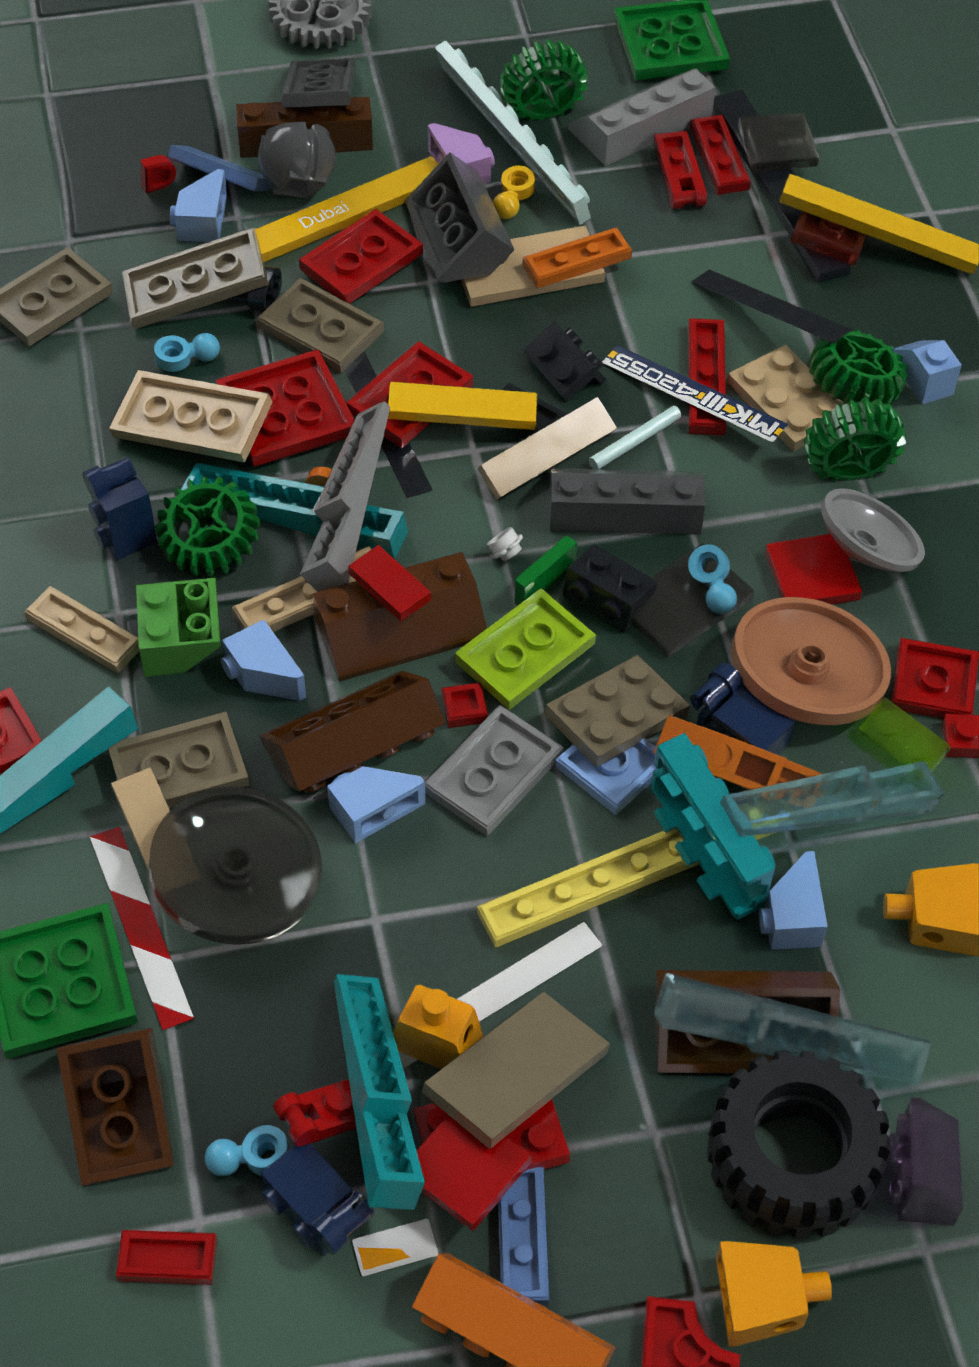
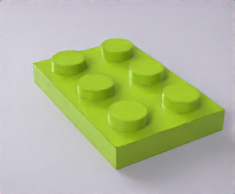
[455,588,596,710]

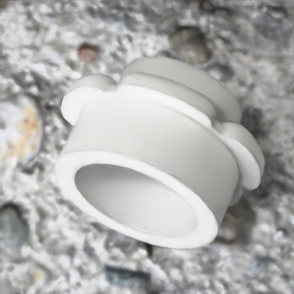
[487,527,523,561]

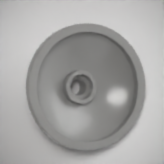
[821,489,925,572]

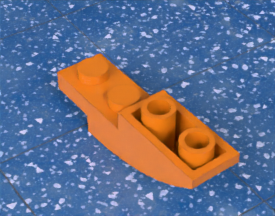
[654,715,825,814]

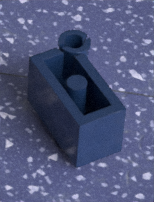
[82,456,158,561]
[690,663,794,755]
[261,1144,375,1256]

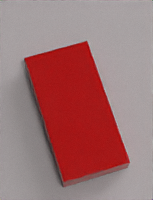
[348,545,431,622]
[116,1230,217,1285]

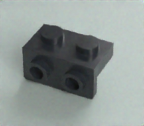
[523,321,607,402]
[563,544,658,632]

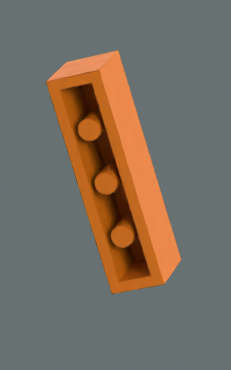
[412,1253,616,1367]

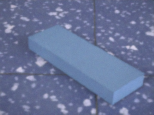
[168,145,271,191]
[498,1167,549,1305]

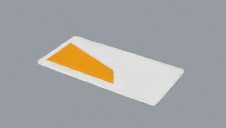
[352,1219,438,1276]

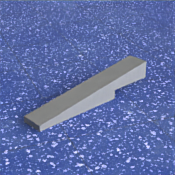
[300,401,390,592]

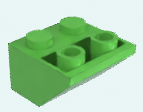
[136,578,221,677]

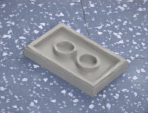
[425,705,564,837]

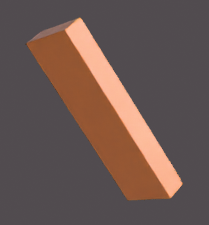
[522,227,632,289]

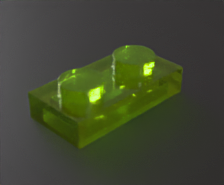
[859,698,951,780]

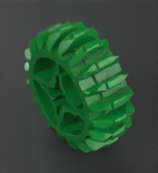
[499,39,588,122]
[809,329,908,405]
[804,397,907,482]
[155,475,260,577]

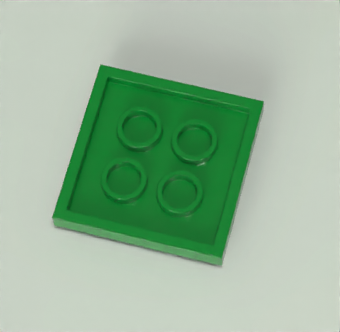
[614,0,730,80]
[0,903,138,1059]

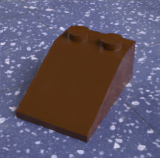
[56,1027,174,1186]

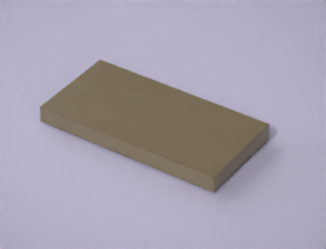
[122,227,269,329]
[422,992,610,1149]

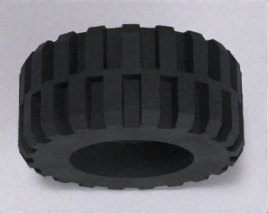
[707,1050,891,1239]

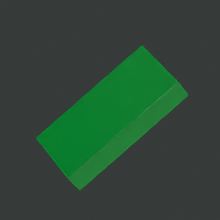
[514,535,577,606]

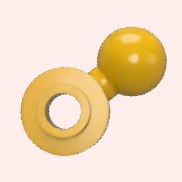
[493,166,535,219]

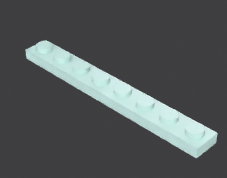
[435,40,591,225]

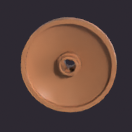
[731,597,891,725]

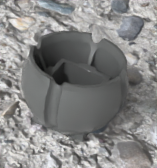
[258,122,336,199]

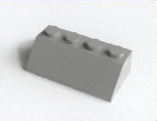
[567,69,716,166]

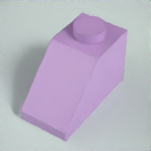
[428,123,495,184]

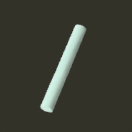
[589,406,681,469]

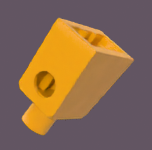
[883,863,979,956]
[393,985,483,1069]
[716,1241,832,1347]

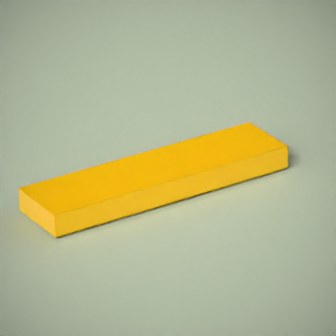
[388,382,537,430]

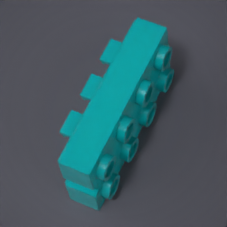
[650,733,775,920]

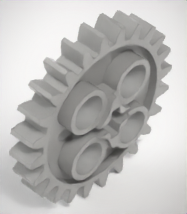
[268,0,372,49]

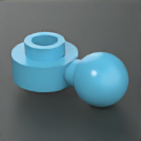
[154,333,220,372]
[688,544,737,614]
[205,1125,290,1176]

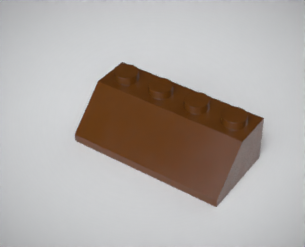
[236,97,373,158]
[313,552,487,682]
[259,670,445,793]
[655,970,840,1073]

